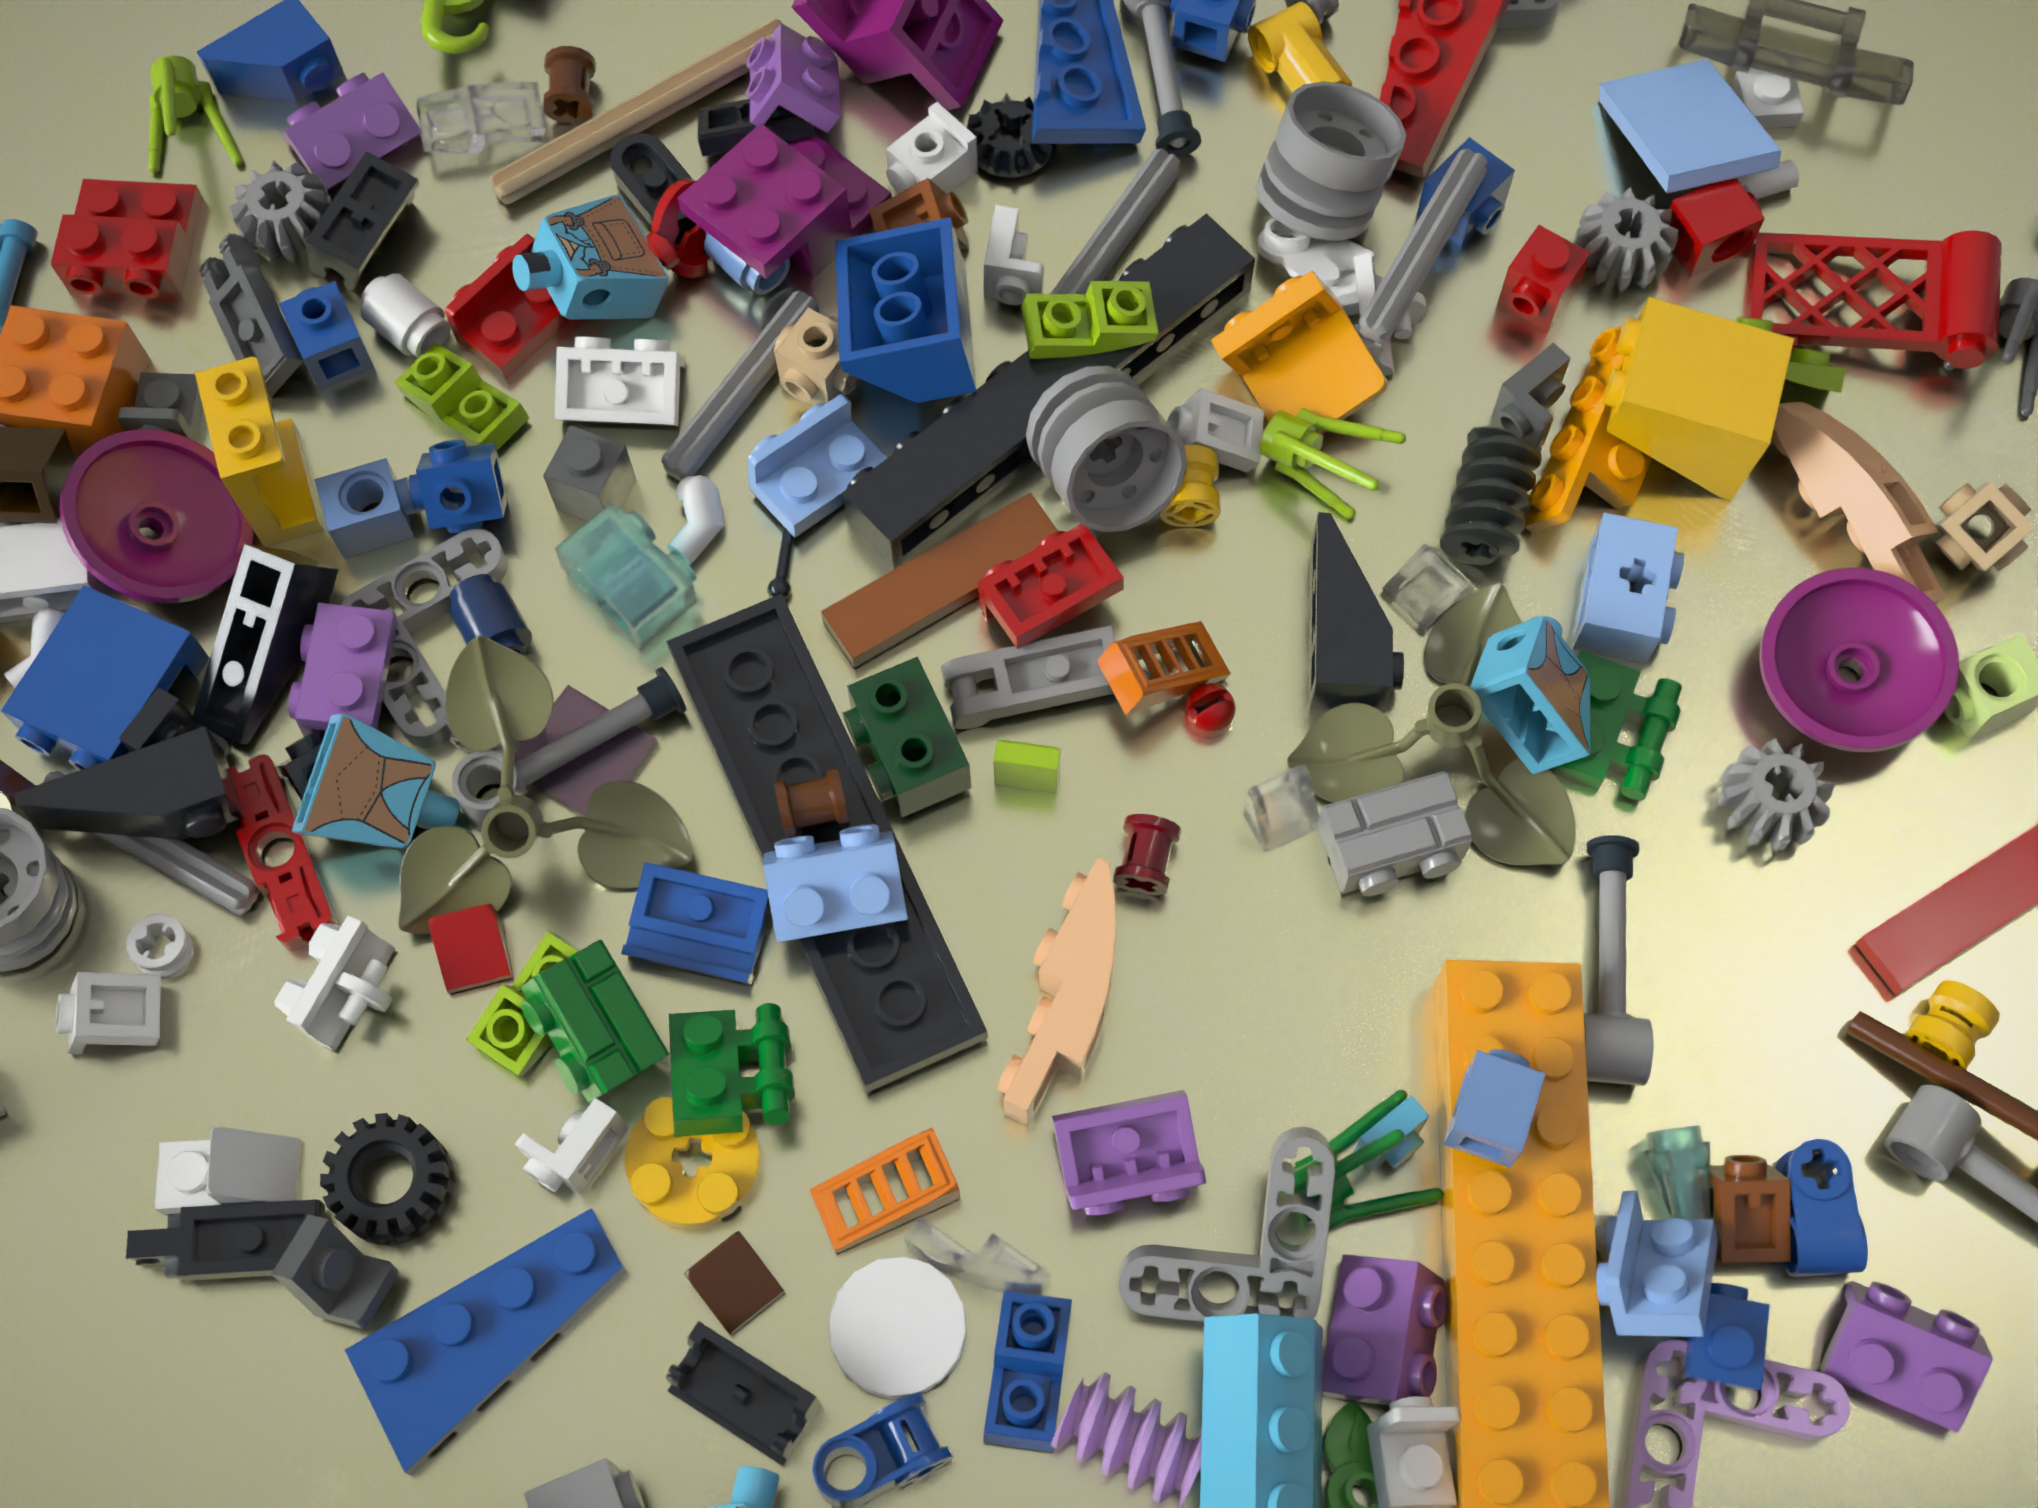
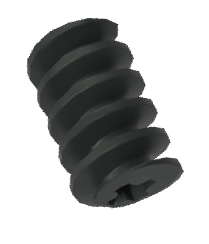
[1440,426,1542,565]

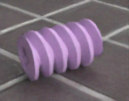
[1051,1372,1202,1508]

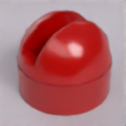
[1184,683,1236,738]

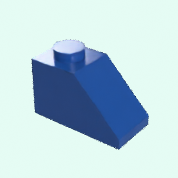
[197,0,345,102]

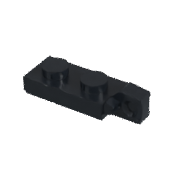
[126,1199,325,1281]

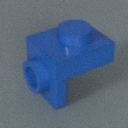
[1684,1282,1770,1391]

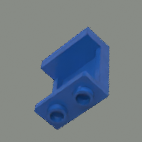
[1,585,210,770]

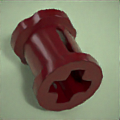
[1113,814,1182,895]

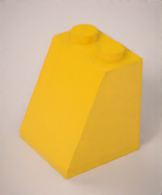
[1603,297,1794,501]

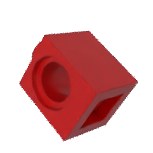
[1669,178,1765,278]

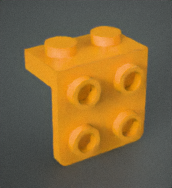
[1211,270,1387,435]

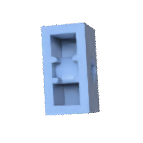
[1573,513,1684,664]

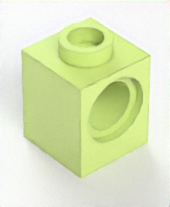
[1944,634,2038,741]

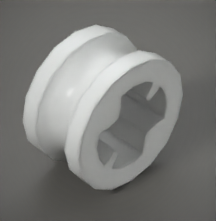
[126,914,193,979]

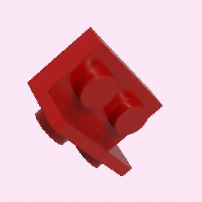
[444,234,571,380]
[977,524,1124,649]

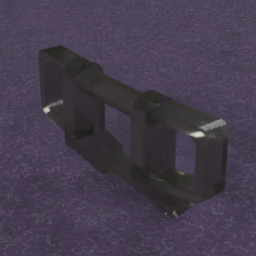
[1678,0,1914,105]

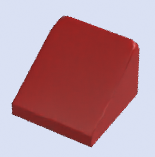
[428,904,513,994]

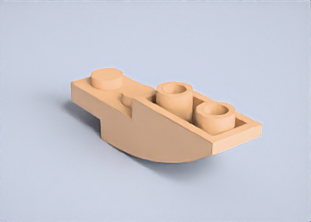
[1772,402,1947,604]
[997,857,1116,1127]

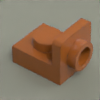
[869,178,969,251]
[1703,1154,1790,1263]

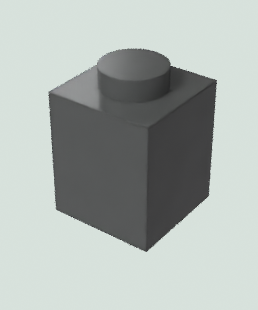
[543,425,637,530]

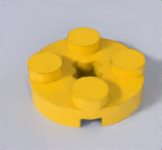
[624,1096,762,1230]

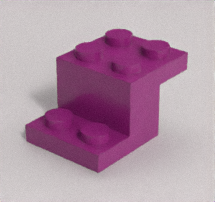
[791,0,1004,110]
[678,123,892,280]

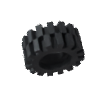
[320,1113,455,1245]

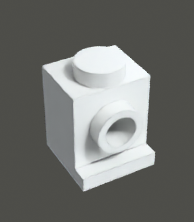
[886,102,978,194]

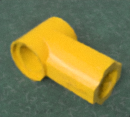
[1248,2,1352,92]

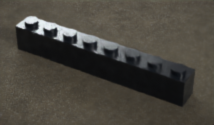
[843,213,1255,569]

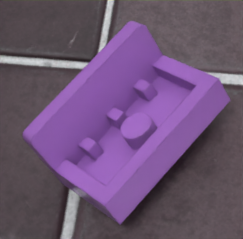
[746,22,840,133]
[283,72,422,192]
[288,603,398,737]
[1052,1090,1207,1215]
[1323,1254,1448,1405]
[1820,1281,1994,1434]

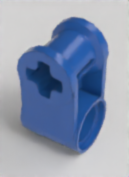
[1774,1138,1868,1277]
[812,1392,954,1508]

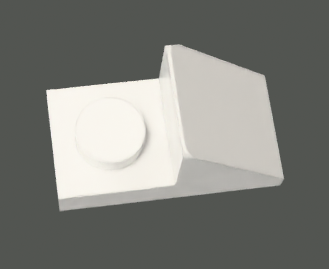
[155,1127,302,1215]

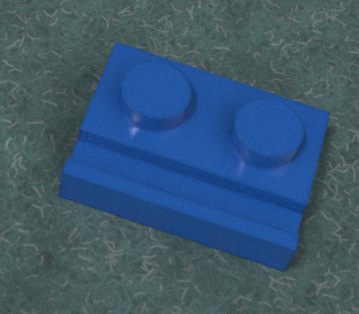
[621,862,770,985]

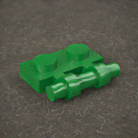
[1549,650,1682,800]
[668,1003,795,1137]

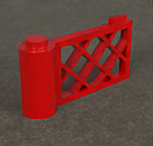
[1749,230,2002,369]

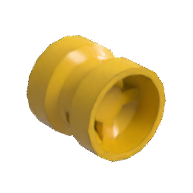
[1159,445,1221,527]
[1904,980,2000,1070]

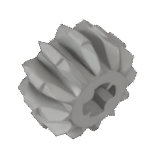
[230,160,332,264]
[1574,187,1678,293]
[1718,738,1834,852]

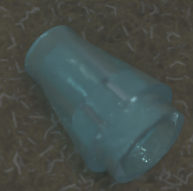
[1642,1125,1712,1220]

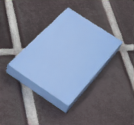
[1599,59,1781,193]

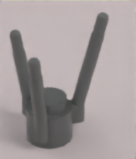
[1944,278,2038,417]

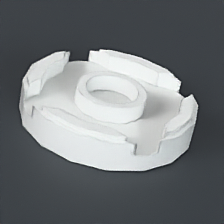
[828,1256,967,1400]

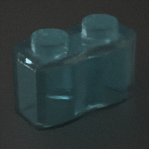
[555,503,697,649]

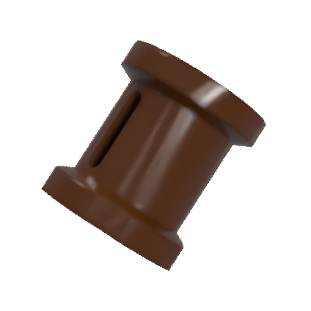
[543,46,596,124]
[774,767,850,838]

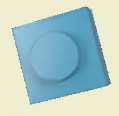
[1353,1095,1430,1173]

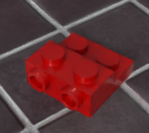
[50,179,203,298]

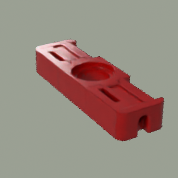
[229,754,340,951]

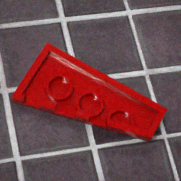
[1379,0,1510,178]

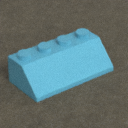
[1200,1313,1323,1508]

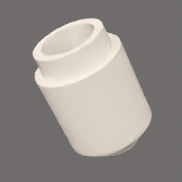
[361,274,451,358]

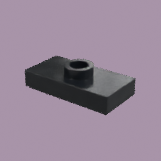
[697,99,815,157]

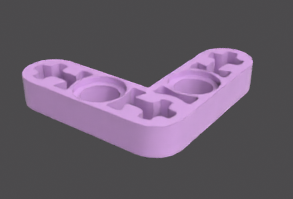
[1619,1340,1850,1508]

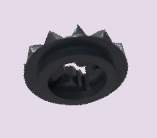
[967,93,1056,177]

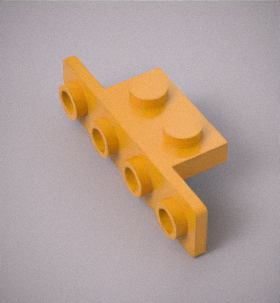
[1525,325,1652,533]

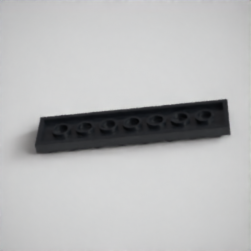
[666,593,988,1092]

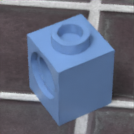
[314,458,419,559]
[1443,1049,1546,1168]

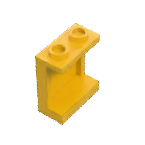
[195,357,324,547]

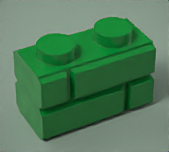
[521,939,670,1103]

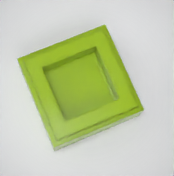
[993,739,1061,793]

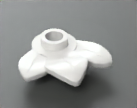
[1257,218,1375,286]

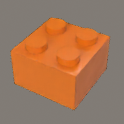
[0,305,150,456]

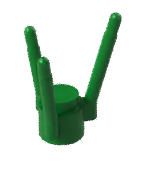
[1293,1089,1443,1230]

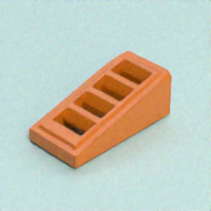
[1097,621,1231,715]
[809,1128,961,1254]

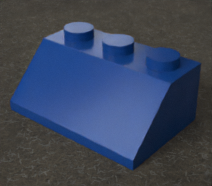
[835,217,976,403]

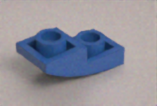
[983,1290,1072,1452]

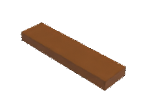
[821,492,1058,668]

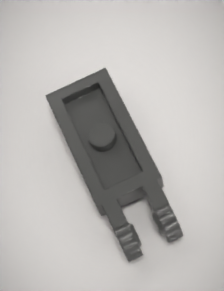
[199,233,303,397]

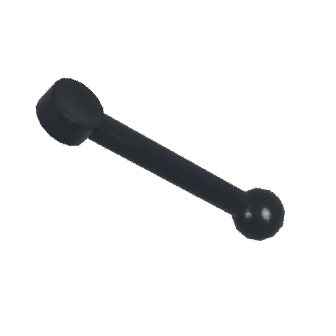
[767,527,794,600]

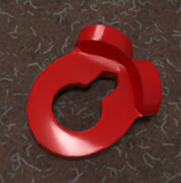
[646,178,709,278]

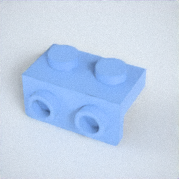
[763,824,908,942]

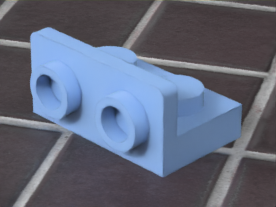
[747,394,887,538]
[1596,1191,1718,1337]

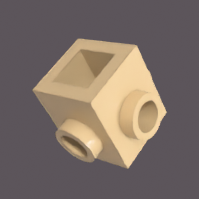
[774,307,860,406]
[1935,482,2035,572]

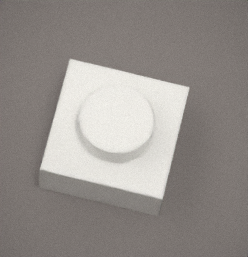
[1732,66,1804,129]

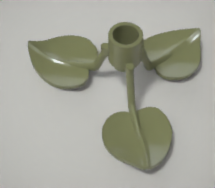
[1287,583,1576,865]
[398,636,693,934]

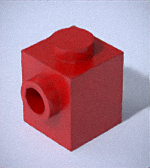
[1497,225,1591,334]

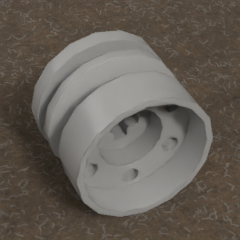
[1255,81,1406,241]
[1026,366,1187,532]
[0,807,77,972]

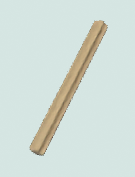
[490,19,782,205]

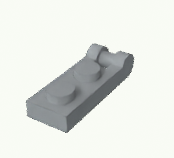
[941,625,1116,729]

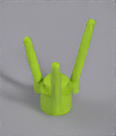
[148,55,243,174]
[1259,408,1406,519]

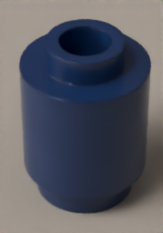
[449,574,532,656]

